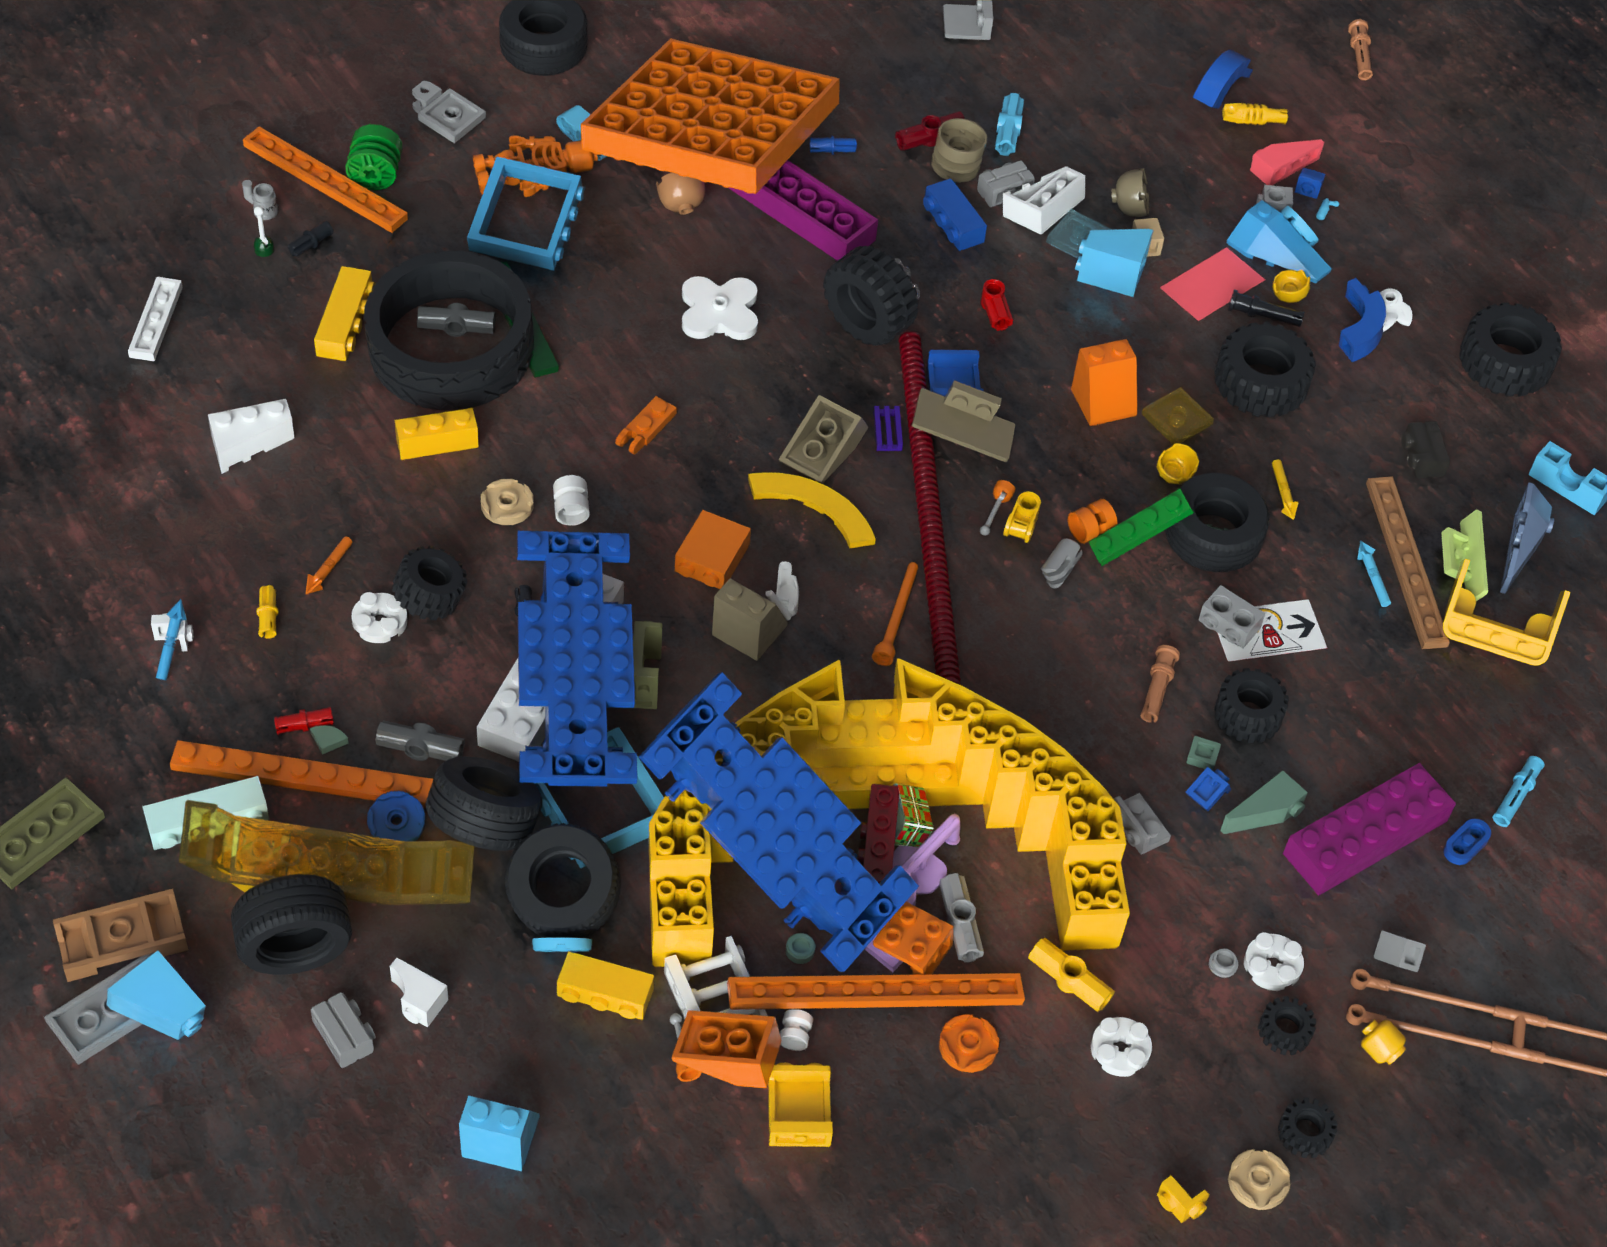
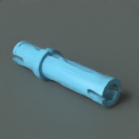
[1492,756,1545,827]

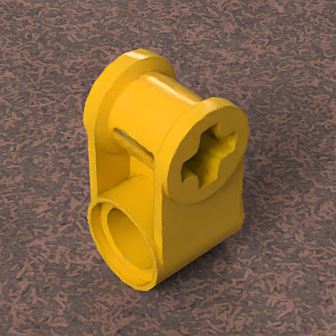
[1003,491,1041,544]

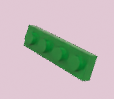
[1089,489,1194,566]

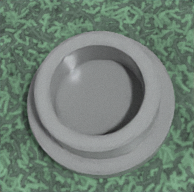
[1209,949,1238,978]

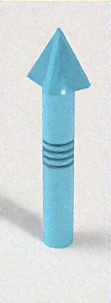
[1357,541,1391,607]

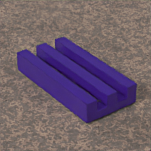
[873,406,903,451]

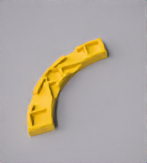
[748,473,876,549]

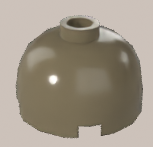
[1111,169,1149,217]

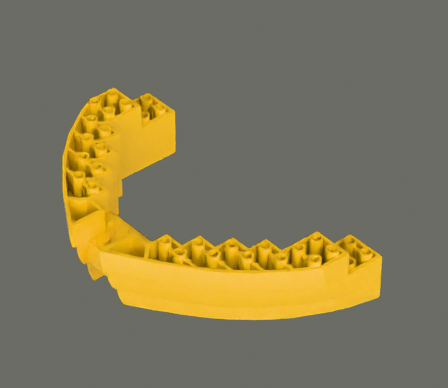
[649,658,1130,967]

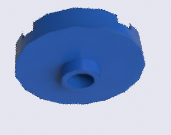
[367,791,426,849]

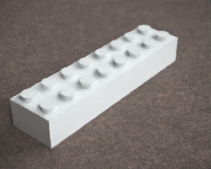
[477,574,624,762]

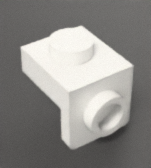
[151,613,193,652]

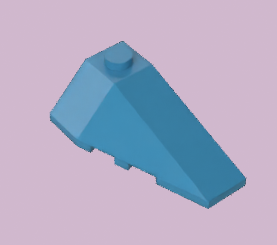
[1226,200,1332,284]

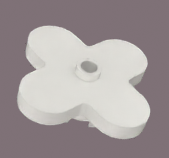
[682,276,758,340]

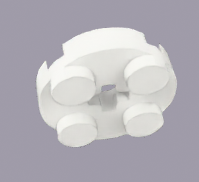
[352,592,408,643]
[1244,932,1304,991]
[1091,1017,1152,1076]

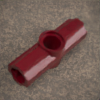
[895,111,965,151]

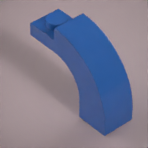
[1193,50,1253,109]
[1339,278,1386,363]

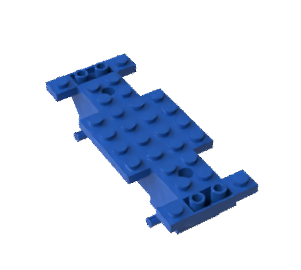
[517,531,638,786]
[639,672,919,972]

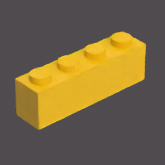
[314,266,375,361]

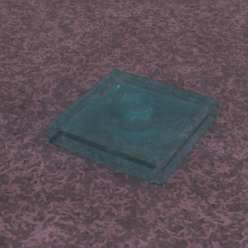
[1046,209,1113,258]

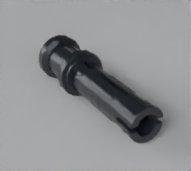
[1228,290,1305,327]

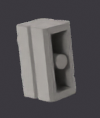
[977,160,1035,207]
[311,992,376,1068]

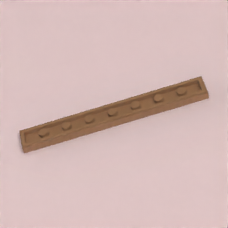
[1366,476,1450,649]

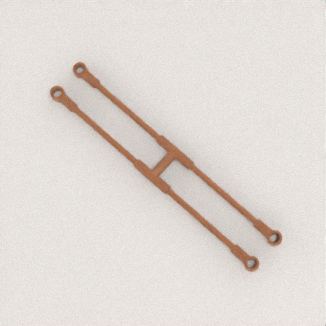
[1346,969,1607,1077]

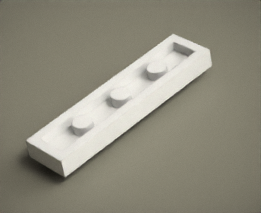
[128,277,183,361]

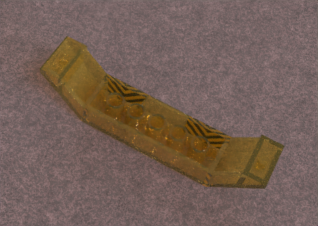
[179,800,474,905]

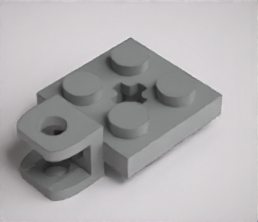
[412,81,486,144]

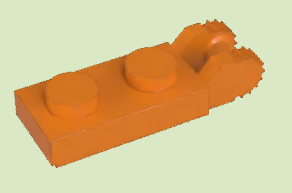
[615,396,677,455]

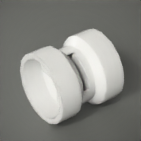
[780,1009,813,1051]

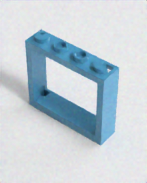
[467,157,585,270]

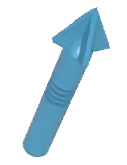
[156,599,186,681]

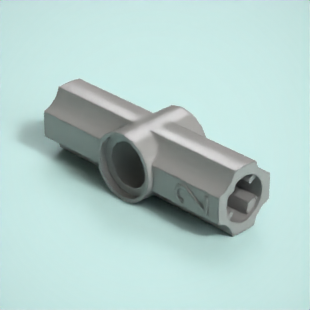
[939,873,984,962]

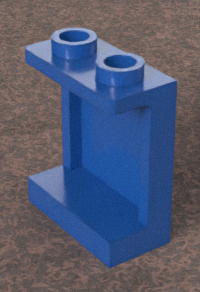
[927,350,984,396]

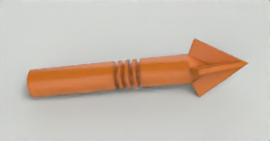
[305,536,353,594]

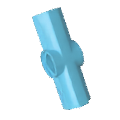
[995,93,1024,156]

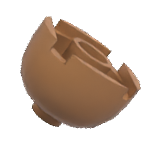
[656,173,705,215]

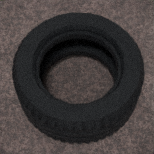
[231,874,352,975]

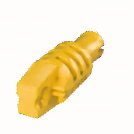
[1222,103,1288,125]

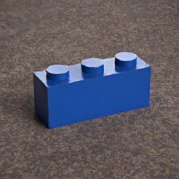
[923,178,987,251]

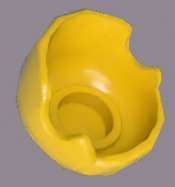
[1272,270,1310,303]
[1157,443,1199,484]

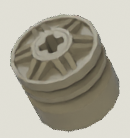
[931,118,987,183]

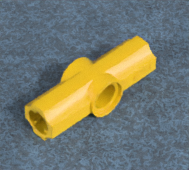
[1028,938,1115,1012]

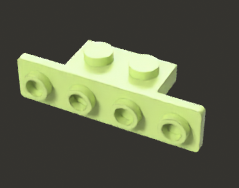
[1441,509,1488,601]

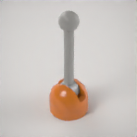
[980,480,1016,536]
[670,1013,702,1082]

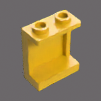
[768,1062,833,1147]

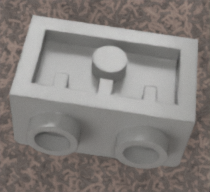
[1114,793,1171,855]

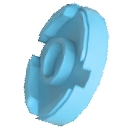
[1281,205,1319,247]
[532,938,592,952]

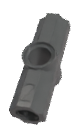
[417,303,496,337]
[375,720,465,761]

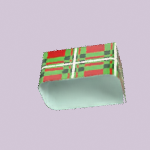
[893,783,934,847]

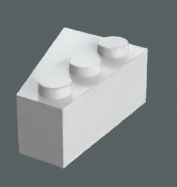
[1003,166,1085,234]
[208,399,294,474]

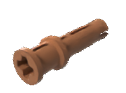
[1348,19,1373,80]
[1141,645,1180,723]

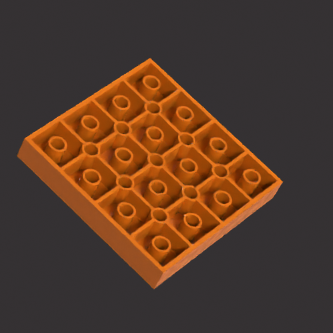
[581,38,839,194]

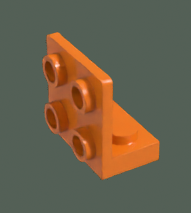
[873,902,954,975]

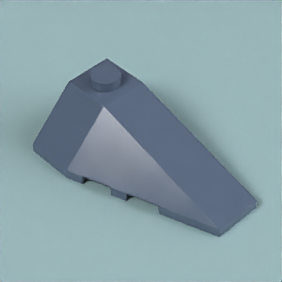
[1500,482,1554,594]

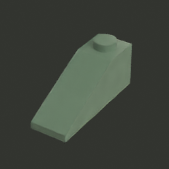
[1220,771,1308,834]

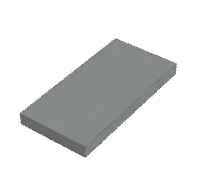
[44,954,152,1065]

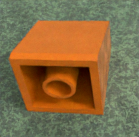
[1071,339,1137,426]

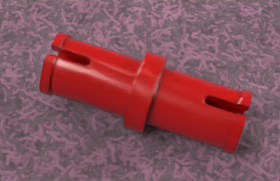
[274,706,334,735]

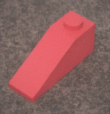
[1250,139,1324,185]

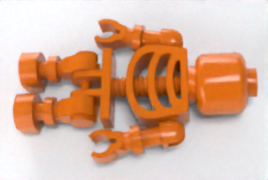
[473,136,598,197]

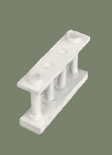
[664,936,767,1020]

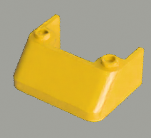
[1442,559,1570,666]

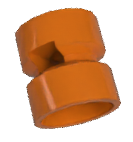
[1068,499,1118,544]

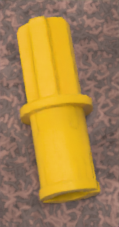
[256,585,279,639]

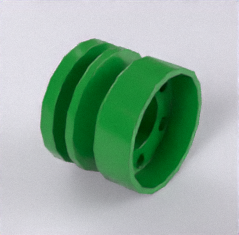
[345,124,403,190]

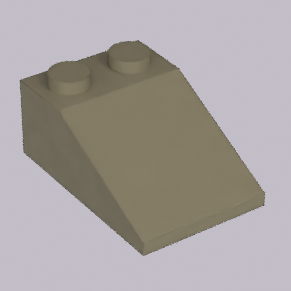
[779,395,868,484]

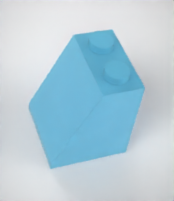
[1075,229,1153,297]
[107,950,206,1040]
[459,1096,540,1171]

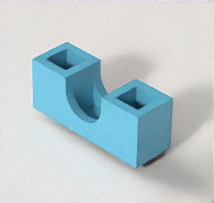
[1528,441,1607,515]

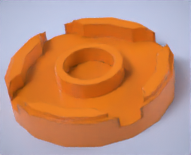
[939,1014,999,1073]

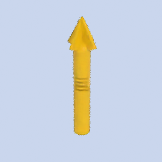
[1272,459,1299,520]

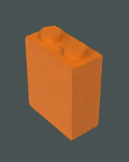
[675,510,751,589]

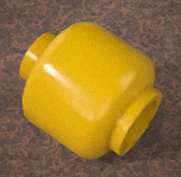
[1361,1019,1406,1065]

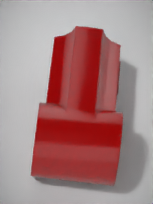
[980,279,1013,331]

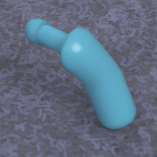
[1316,198,1339,220]

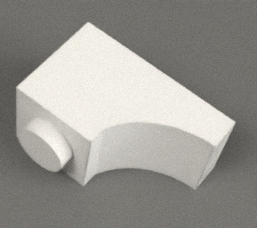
[390,958,448,1027]

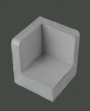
[1374,931,1426,972]

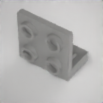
[943,0,993,40]

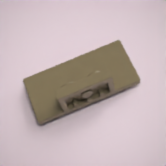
[912,380,1015,462]

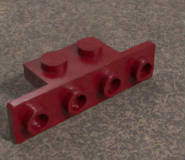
[858,784,899,883]

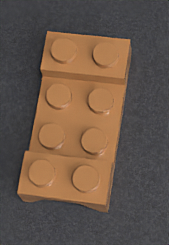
[53,889,188,982]

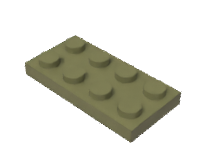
[0,777,105,890]

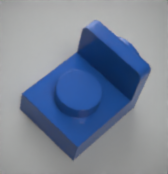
[1294,168,1325,199]
[1186,767,1231,812]

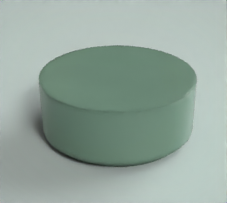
[786,933,816,964]

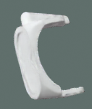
[766,561,799,621]

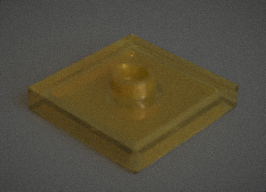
[1142,387,1214,445]

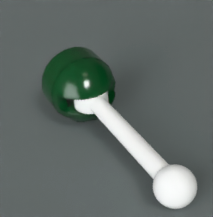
[254,206,274,257]

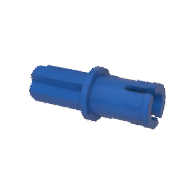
[810,136,857,155]

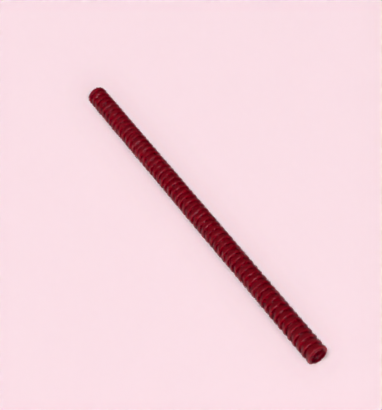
[898,332,962,686]

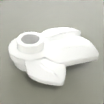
[1380,288,1412,332]

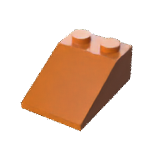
[672,1010,782,1088]

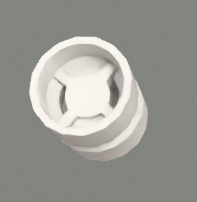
[553,475,590,526]

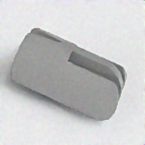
[1041,538,1083,589]

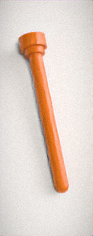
[872,562,918,666]

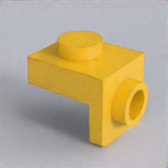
[1157,1175,1210,1223]

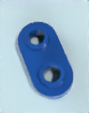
[1443,819,1491,865]

